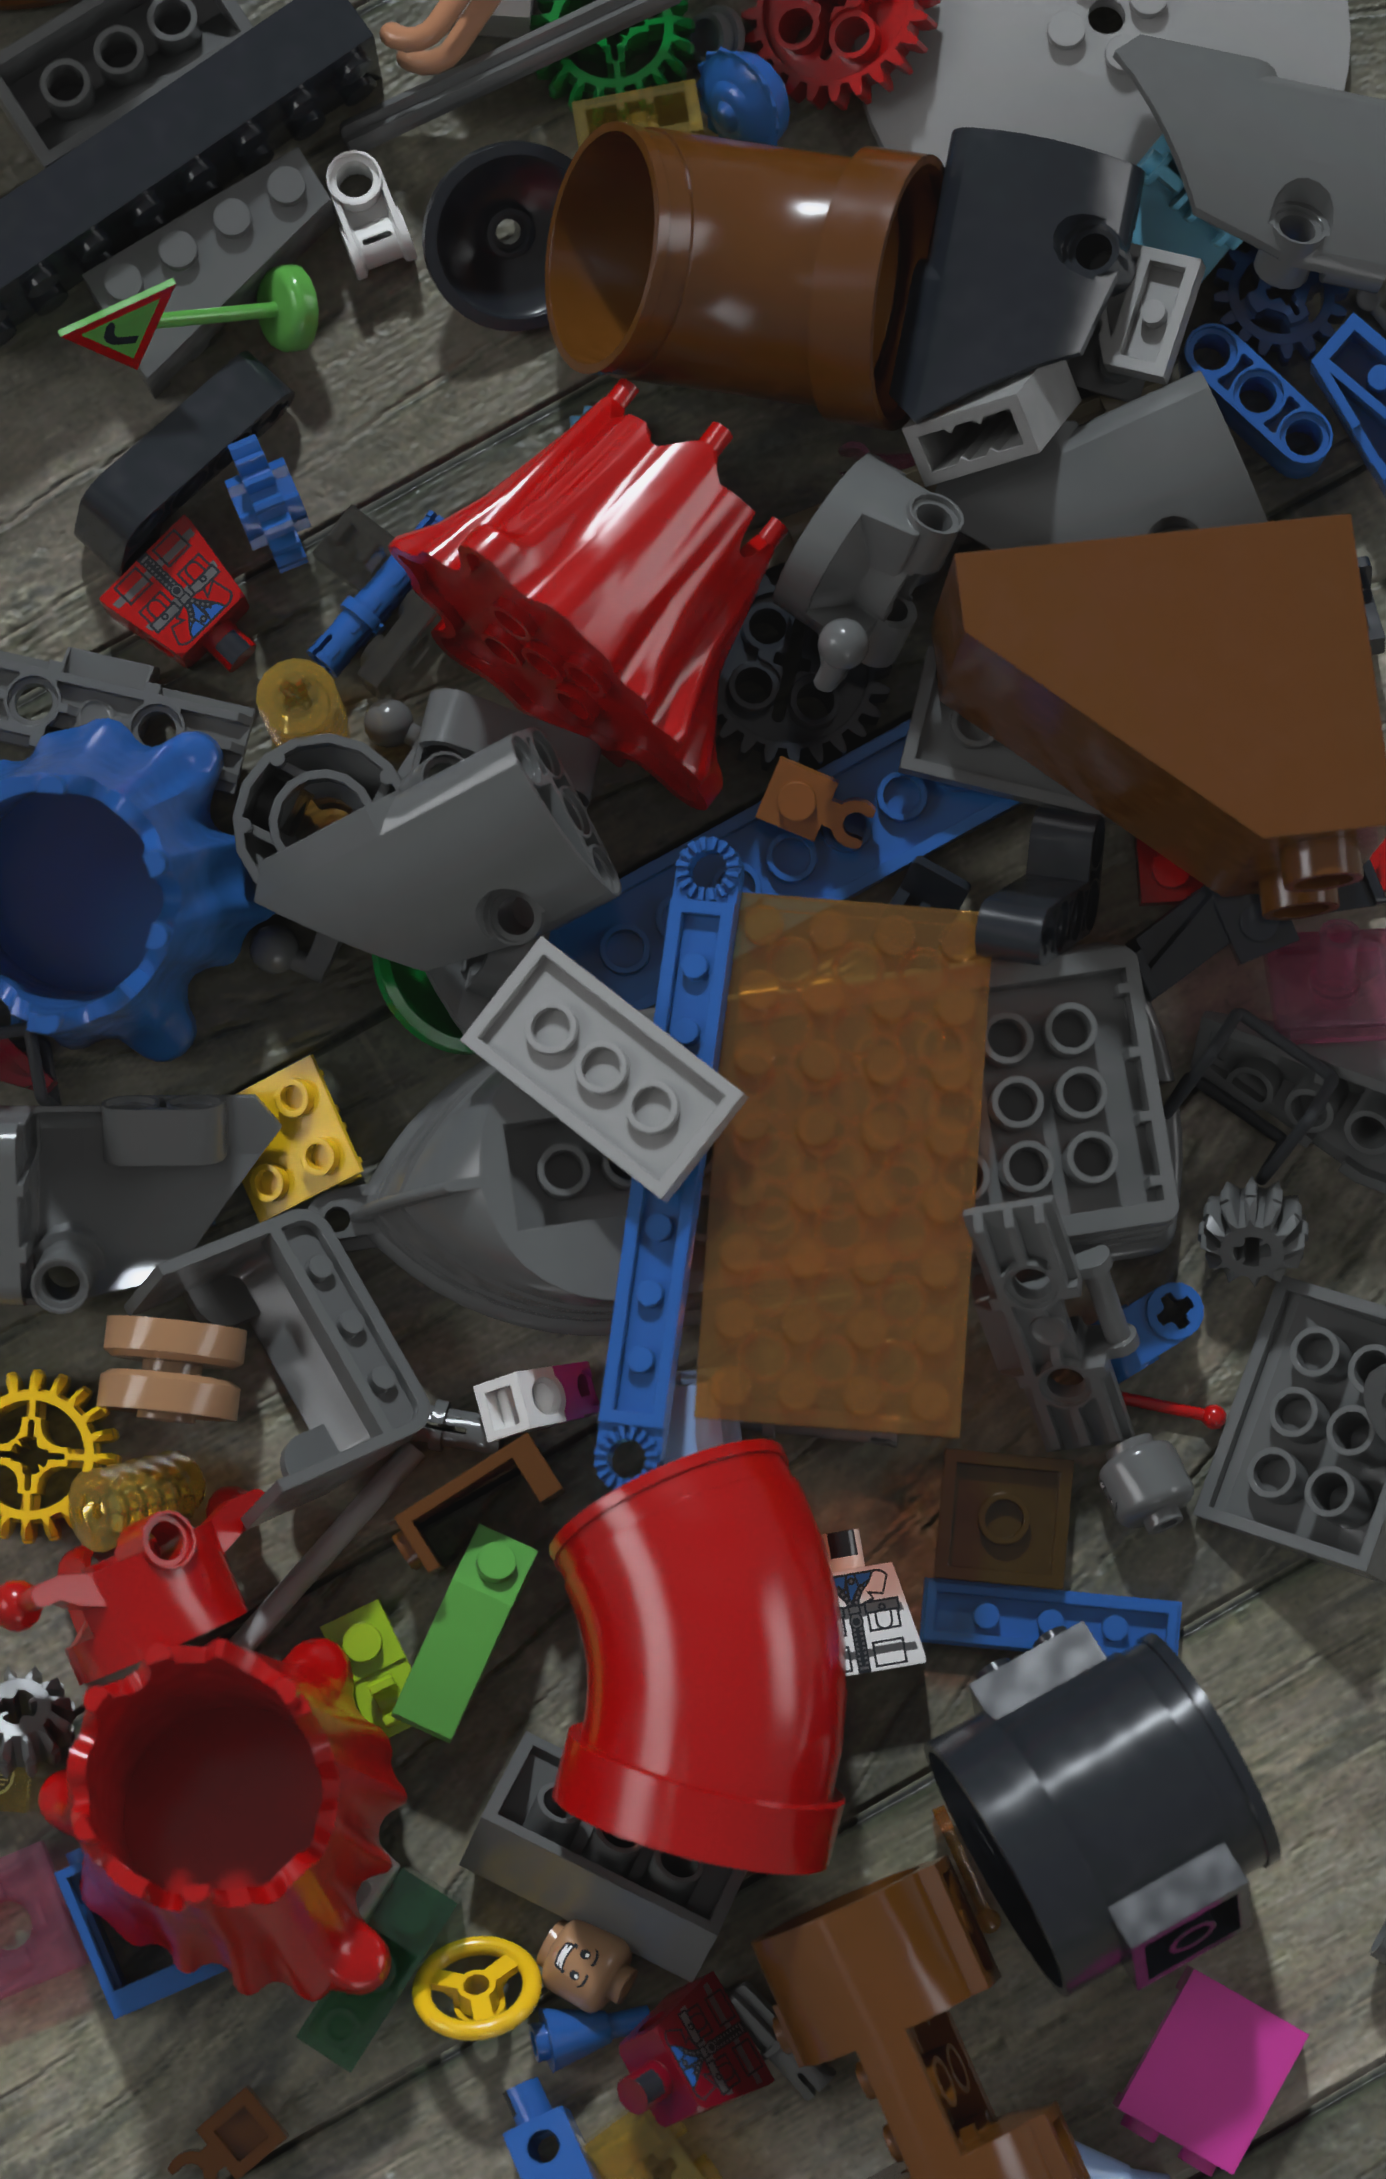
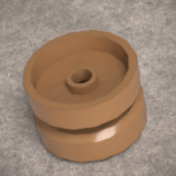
[97,1315,247,1424]

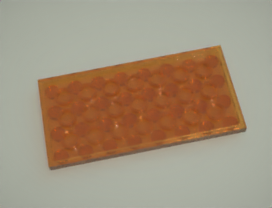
[693,892,991,1439]

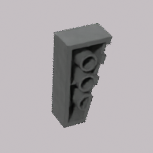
[82,147,336,399]

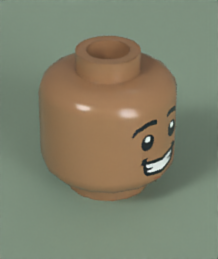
[536,1919,638,2013]

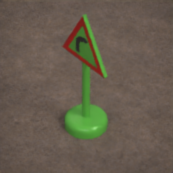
[57,263,319,370]

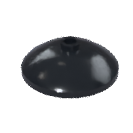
[422,140,572,332]

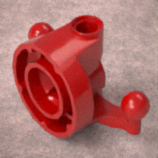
[0,1486,265,1685]

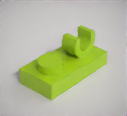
[320,1599,413,1738]

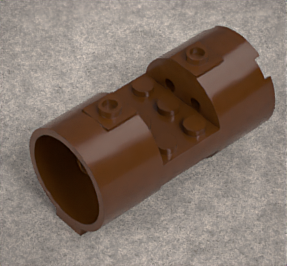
[750,1854,1091,2179]

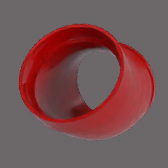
[549,1439,847,1875]

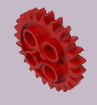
[741,0,941,111]

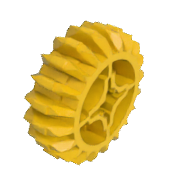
[0,1369,122,1544]

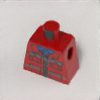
[99,514,257,673]

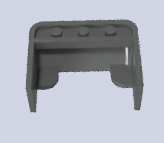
[123,1209,430,1530]

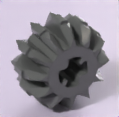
[1198,1176,1309,1288]
[0,1666,76,1780]

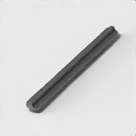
[339,0,682,152]

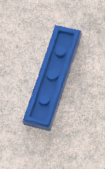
[919,1577,1182,1657]

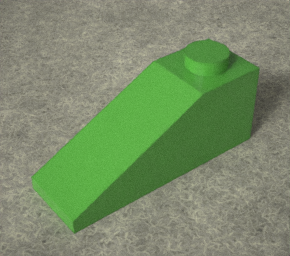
[391,1523,538,1743]

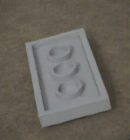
[460,936,749,1203]

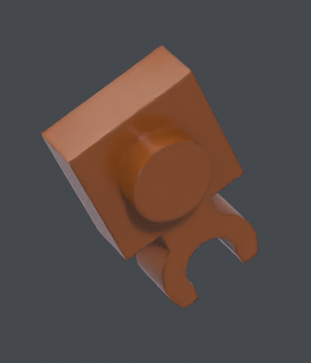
[755,756,876,849]

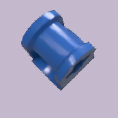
[1091,1282,1204,1384]

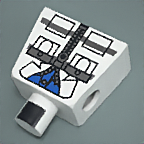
[822,1528,926,1676]

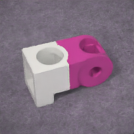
[473,1361,600,1443]

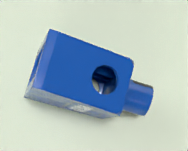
[503,2077,602,2179]

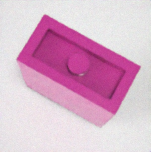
[1112,1965,1309,2177]

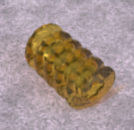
[256,658,348,747]
[68,1450,206,1552]

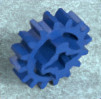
[224,434,312,573]

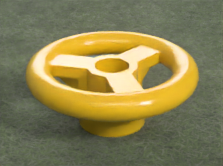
[412,1936,542,2041]

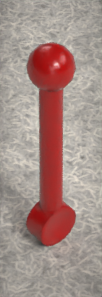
[1121,1391,1227,1430]

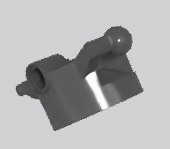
[773,453,974,693]
[232,698,421,984]

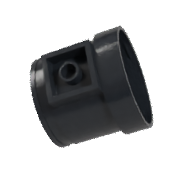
[924,1621,1281,1997]

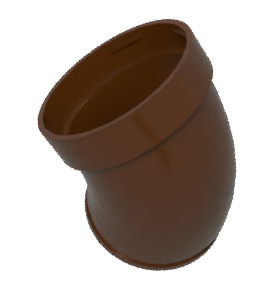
[545,121,945,431]

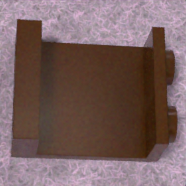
[391,1432,566,1575]

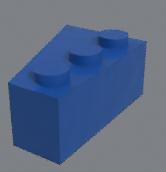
[1310,312,1386,498]

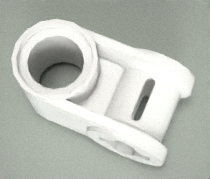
[326,150,417,280]

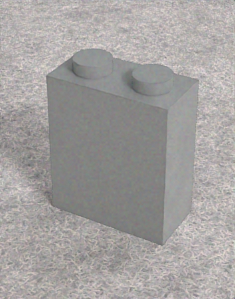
[902,360,1082,487]

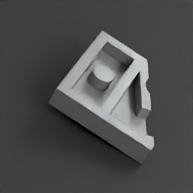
[1090,243,1206,385]

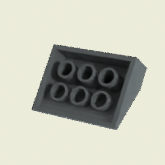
[1193,1275,1386,1584]

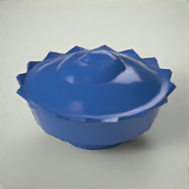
[695,46,790,146]

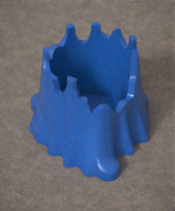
[0,718,275,1062]

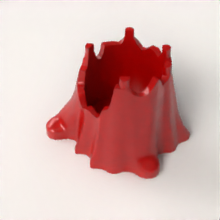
[388,378,788,811]
[38,1637,408,2002]

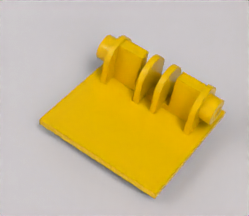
[237,1054,364,1223]

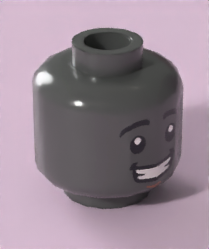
[1099,1434,1194,1535]

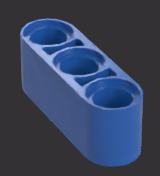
[1178,323,1333,479]

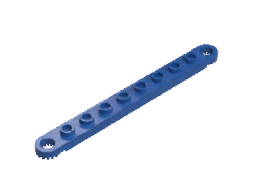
[594,836,745,1490]

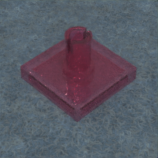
[1263,918,1386,1044]

